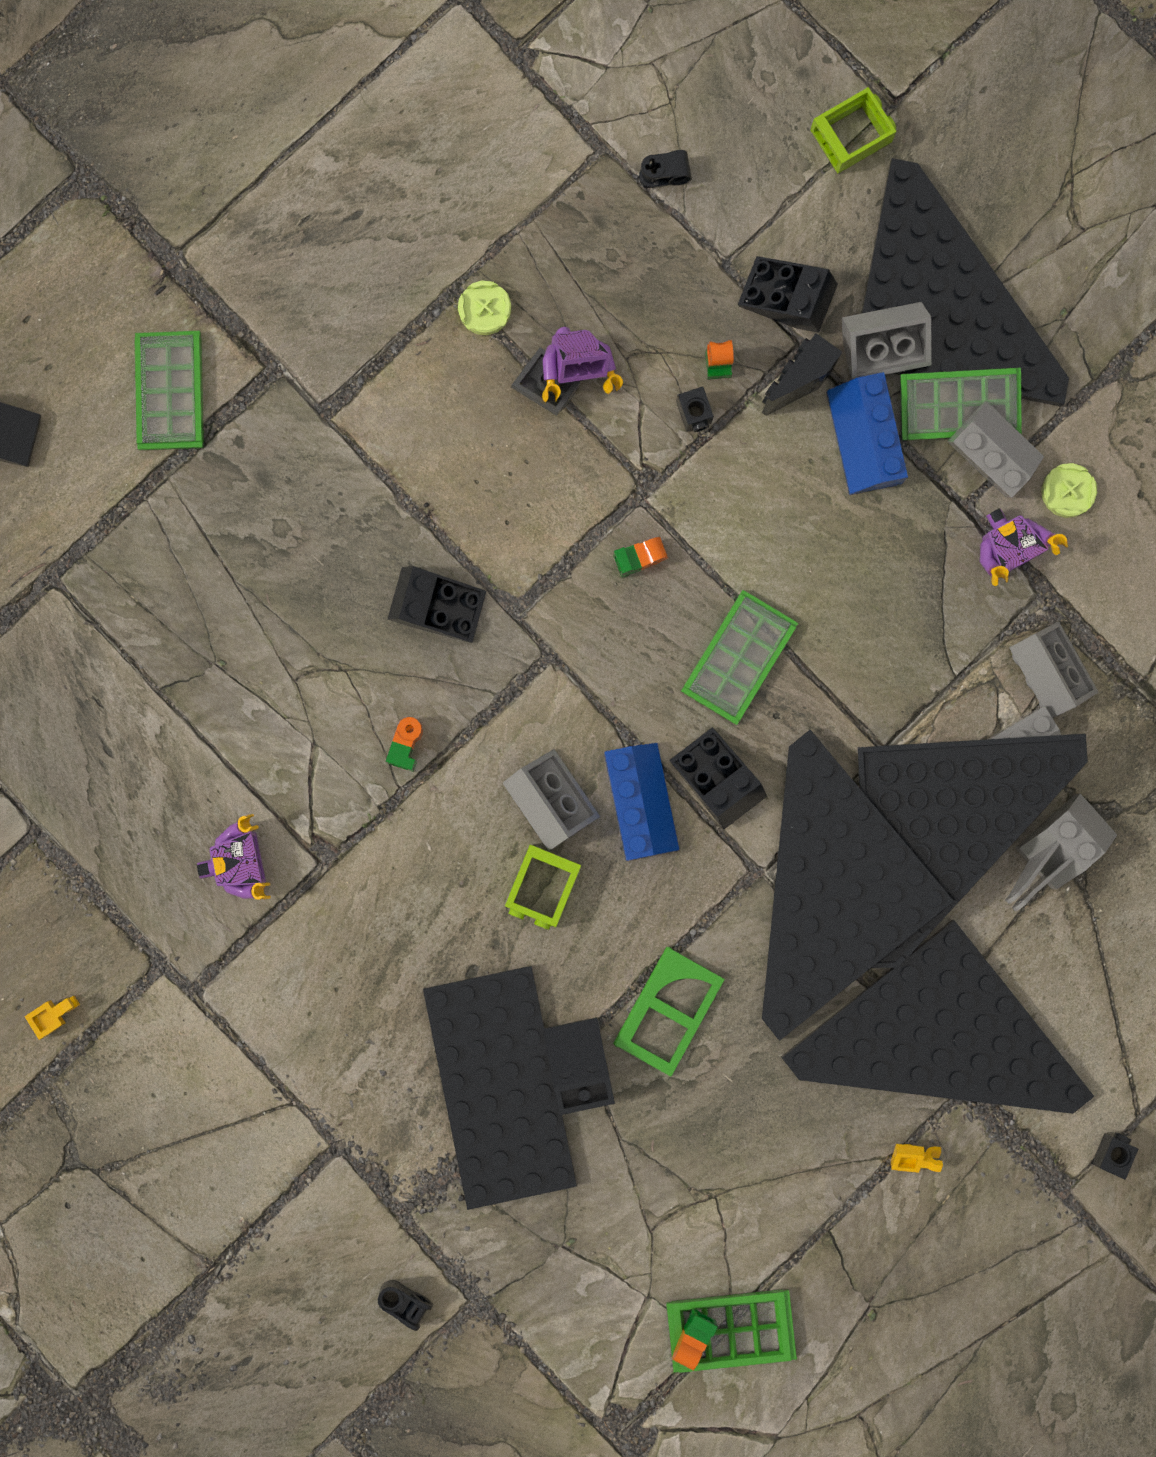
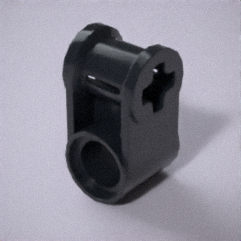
[639,150,692,188]
[378,1280,433,1331]

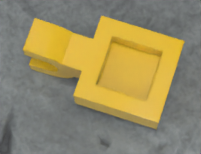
[24,995,80,1040]
[891,1144,943,1173]

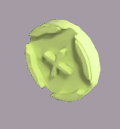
[458,280,511,335]
[1041,463,1097,518]

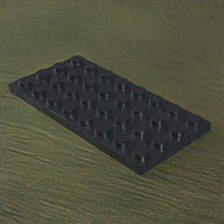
[423,965,577,1210]

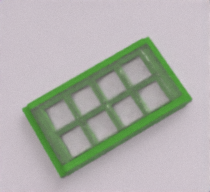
[135,331,204,450]
[900,368,1022,440]
[681,590,798,725]
[666,1289,797,1373]

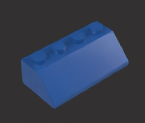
[826,372,908,495]
[604,743,679,861]

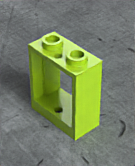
[810,87,897,174]
[505,845,581,930]

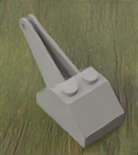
[1005,793,1117,911]

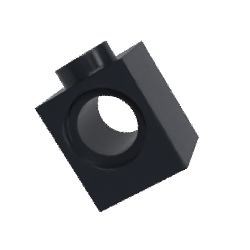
[676,386,714,432]
[1091,1132,1139,1180]

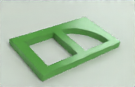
[613,946,725,1077]

